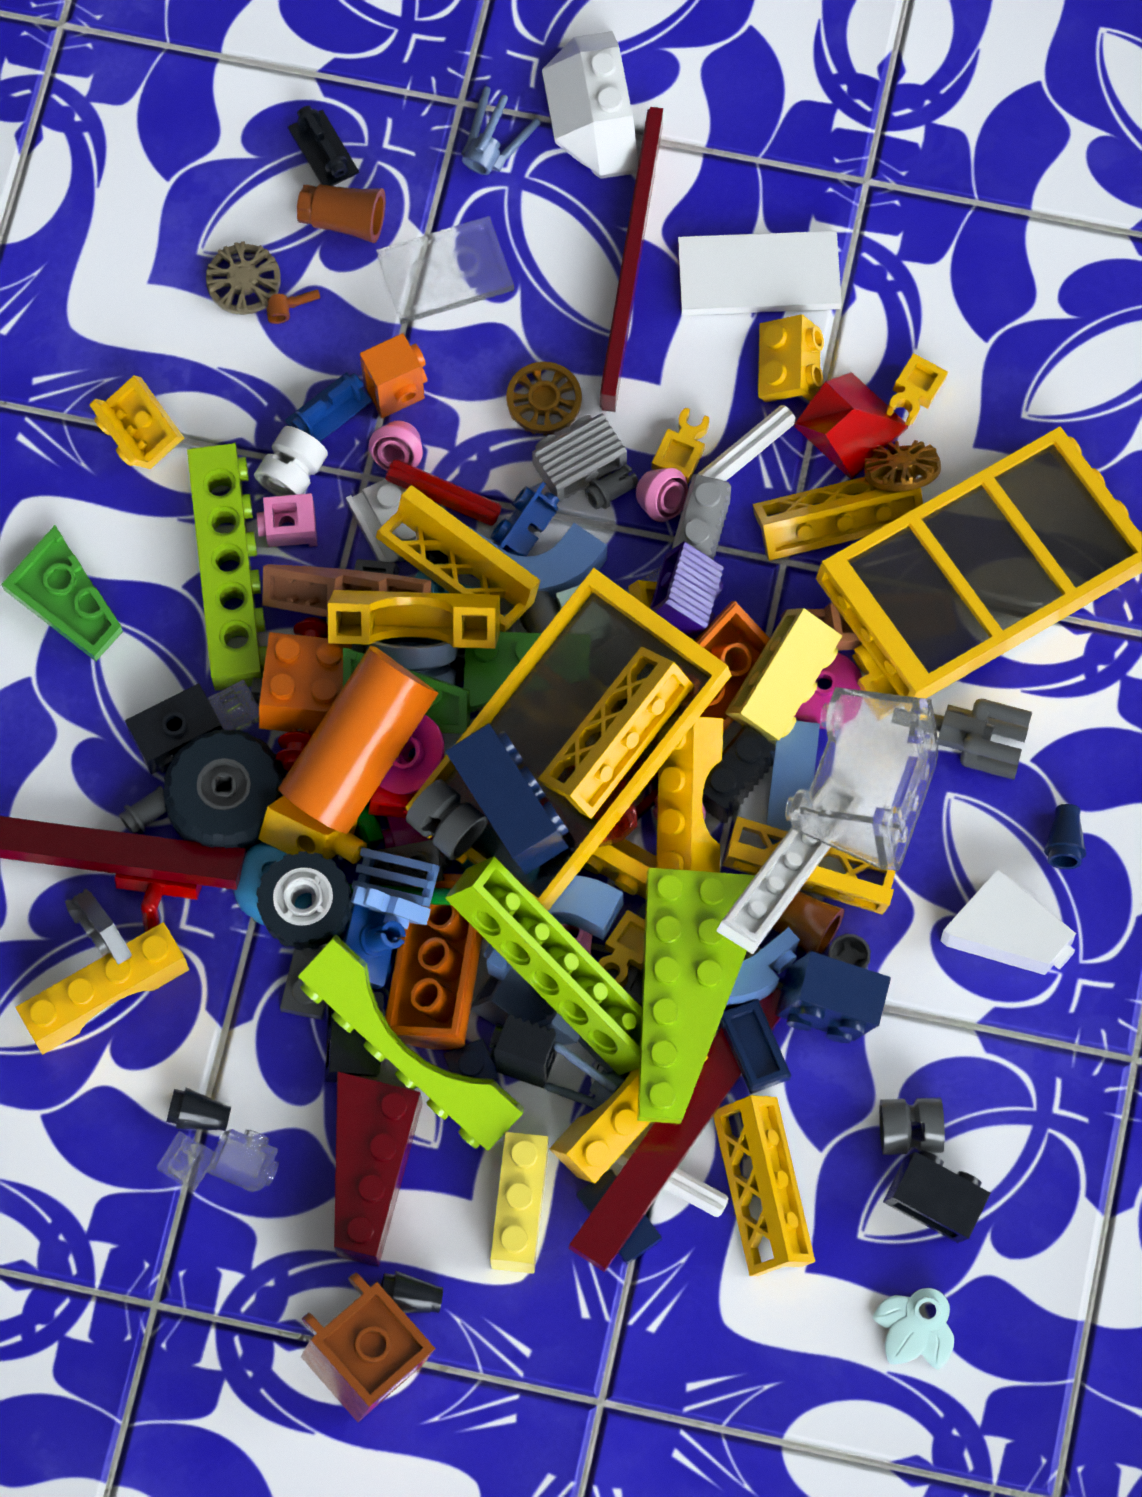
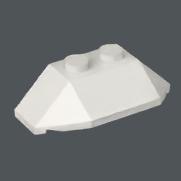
[542,31,638,179]

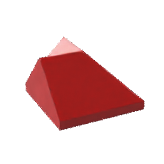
[794,372,908,480]

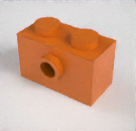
[359,333,428,419]

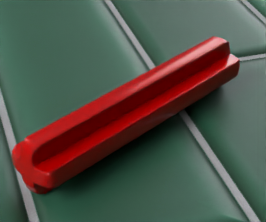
[385,459,502,526]

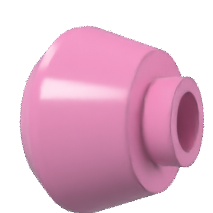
[369,421,423,471]
[636,468,688,522]

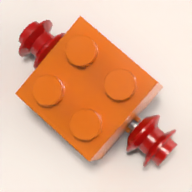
[259,617,352,772]

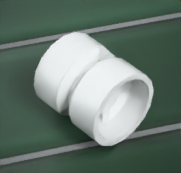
[254,426,328,496]

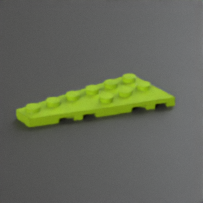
[637,868,756,1124]

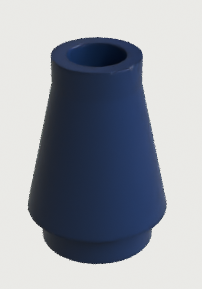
[1044,804,1086,869]

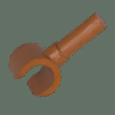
[267,289,320,324]

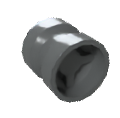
[828,934,871,969]

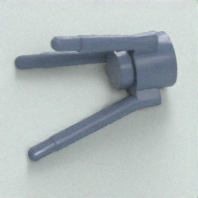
[461,86,541,175]
[544,1036,628,1109]

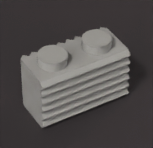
[532,413,627,502]
[672,474,731,560]

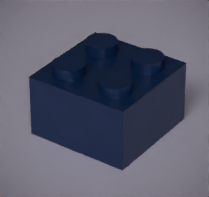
[775,951,891,1043]

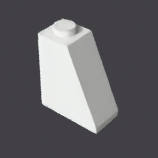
[940,869,1076,975]

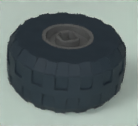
[163,729,286,850]

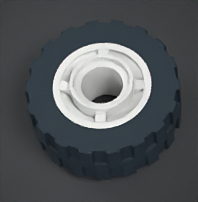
[256,851,353,951]

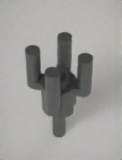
[892,698,1032,780]

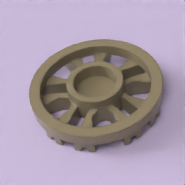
[206,241,281,315]

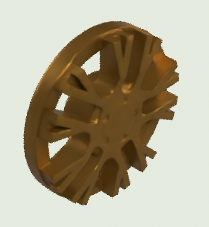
[506,362,582,436]
[865,440,941,492]

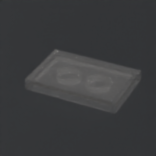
[376,216,514,324]

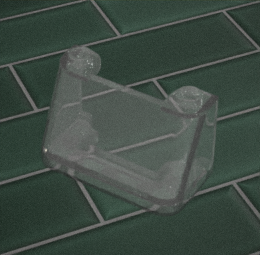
[785,687,939,872]

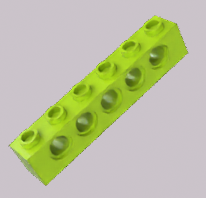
[187,443,267,691]
[445,856,642,1075]

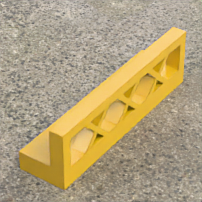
[752,475,923,561]
[376,485,541,632]
[538,646,694,819]
[722,816,897,915]
[713,1095,815,1276]

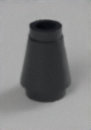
[166,1087,232,1131]
[381,1270,443,1313]

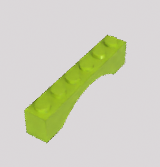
[298,935,524,1151]

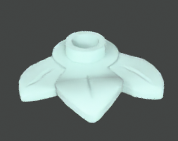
[873,1288,954,1370]

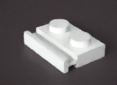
[346,479,417,563]

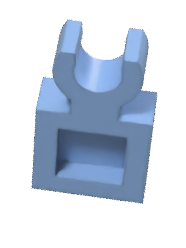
[351,885,431,929]

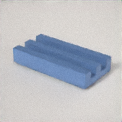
[351,847,440,907]

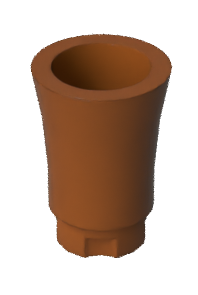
[297,184,386,243]
[772,891,844,955]

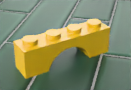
[328,590,500,649]
[656,716,723,873]
[15,922,189,1055]
[549,1056,709,1183]

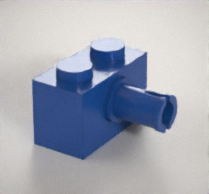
[338,893,406,990]

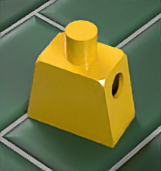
[258,795,367,864]

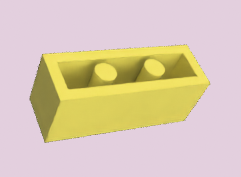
[725,608,842,741]
[490,1132,549,1274]

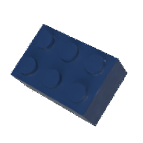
[445,723,569,875]

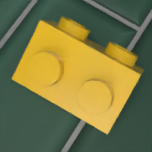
[758,314,824,402]
[89,375,185,469]
[575,830,657,899]

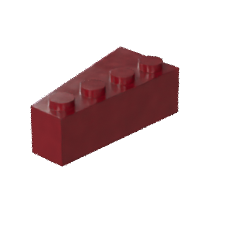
[334,1072,423,1267]

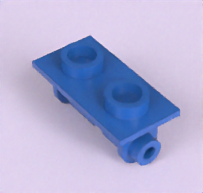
[285,372,372,442]
[490,482,559,556]

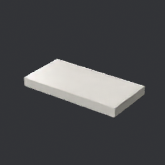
[678,231,842,315]

